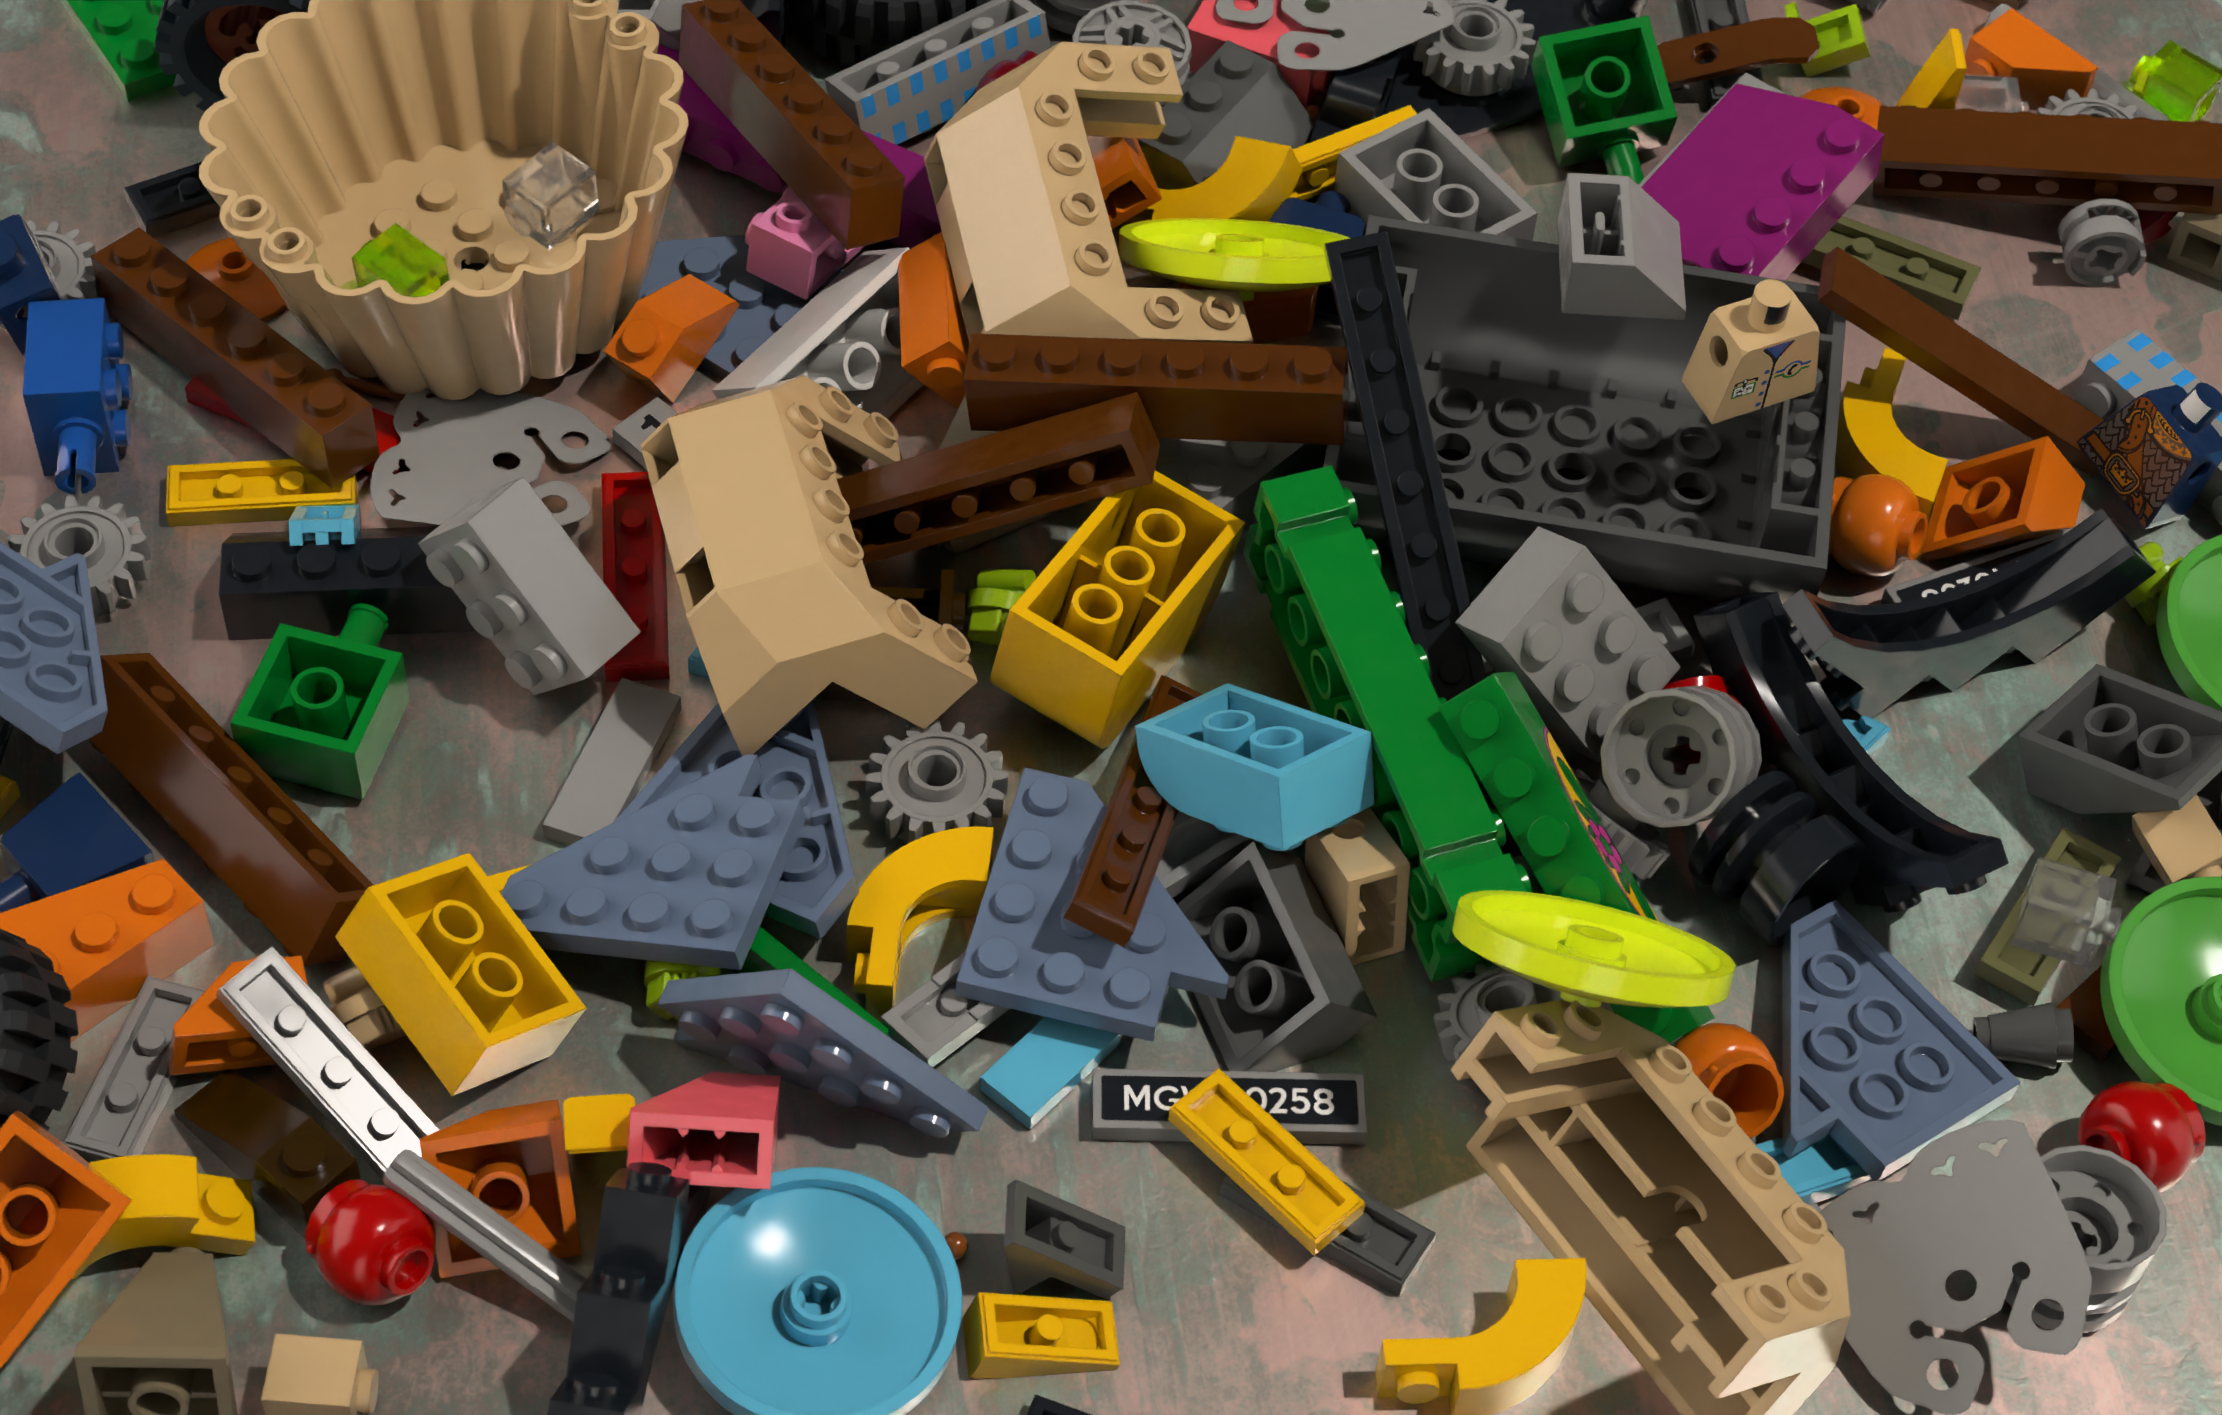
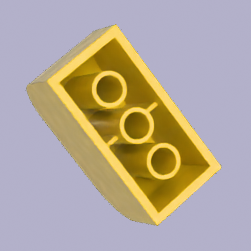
[990,470,1245,749]

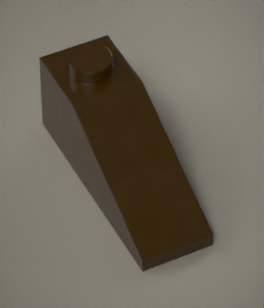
[174,1070,361,1239]

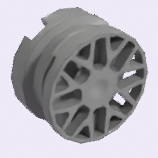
[2058,198,2147,287]

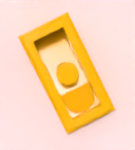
[1896,28,1967,110]
[563,1094,636,1154]
[963,1292,1120,1379]

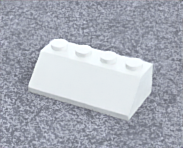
[712,247,924,419]

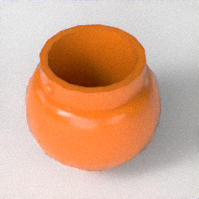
[1828,474,1928,578]
[1674,1023,1784,1138]

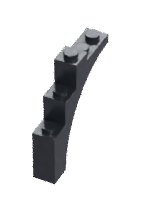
[1782,508,2156,718]
[1693,592,2009,913]
[548,1162,710,1415]

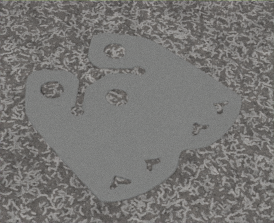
[1216,0,1455,71]
[370,388,611,526]
[1819,1120,2092,1415]

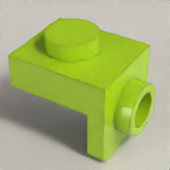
[1784,2,1871,78]

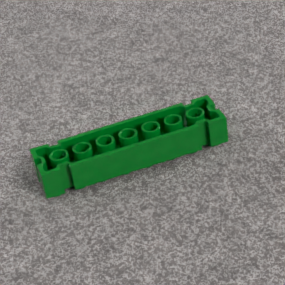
[1243,465,1532,982]

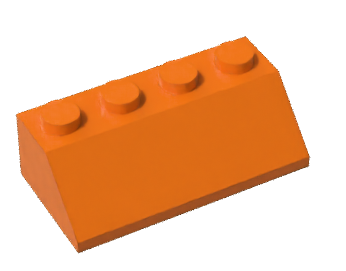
[0,1110,132,1369]

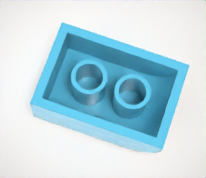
[1135,683,1374,851]

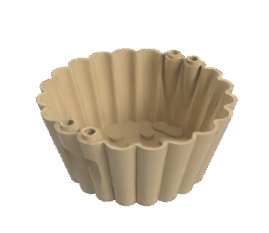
[199,0,689,401]

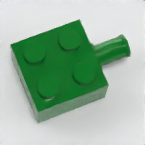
[1531,15,1677,184]
[230,603,410,800]

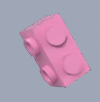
[745,187,866,300]

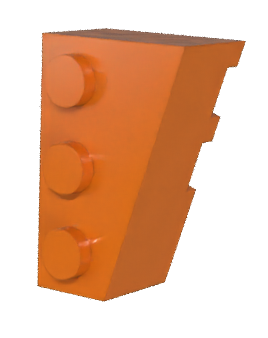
[0,858,214,1043]

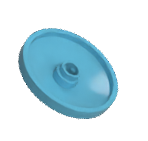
[673,1167,962,1415]

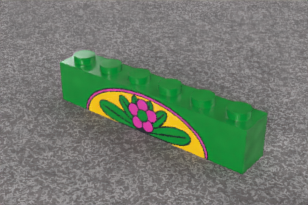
[1438,671,1715,1044]

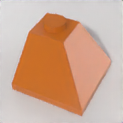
[1920,436,2086,562]
[419,1099,582,1278]

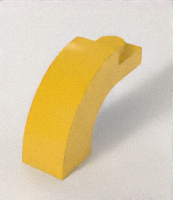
[1118,136,1302,228]
[1835,347,1948,518]
[847,826,994,1021]
[71,1154,256,1280]
[1375,1258,1587,1415]

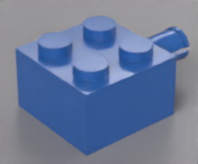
[23,298,133,494]

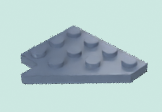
[624,235,844,380]
[0,542,108,754]
[613,700,859,939]
[501,754,806,970]
[956,767,1229,1042]
[1782,900,2021,1181]
[658,969,989,1138]

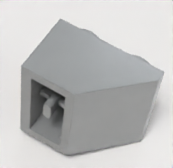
[1557,173,1686,320]

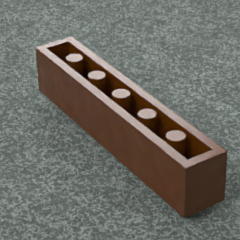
[679,0,905,250]
[1873,105,2222,214]
[91,227,380,488]
[963,333,1349,445]
[837,392,1160,565]
[89,653,373,966]

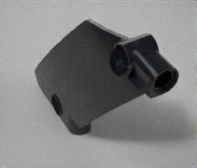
[1310,0,1648,143]

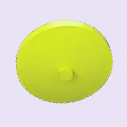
[1118,218,1350,301]
[1452,890,1736,1008]

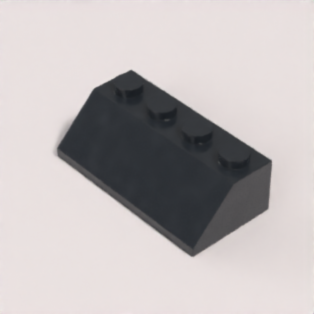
[219,526,476,640]

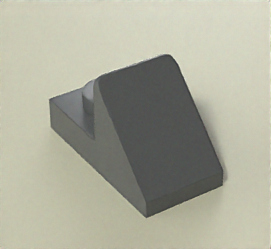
[1004,1180,1125,1299]

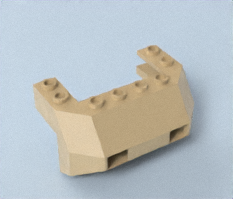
[924,42,1253,344]
[640,375,978,756]
[1450,999,1851,1415]

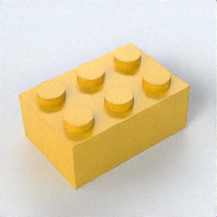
[335,853,586,1096]

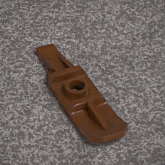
[1657,17,1820,91]

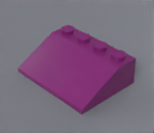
[1641,83,1884,281]

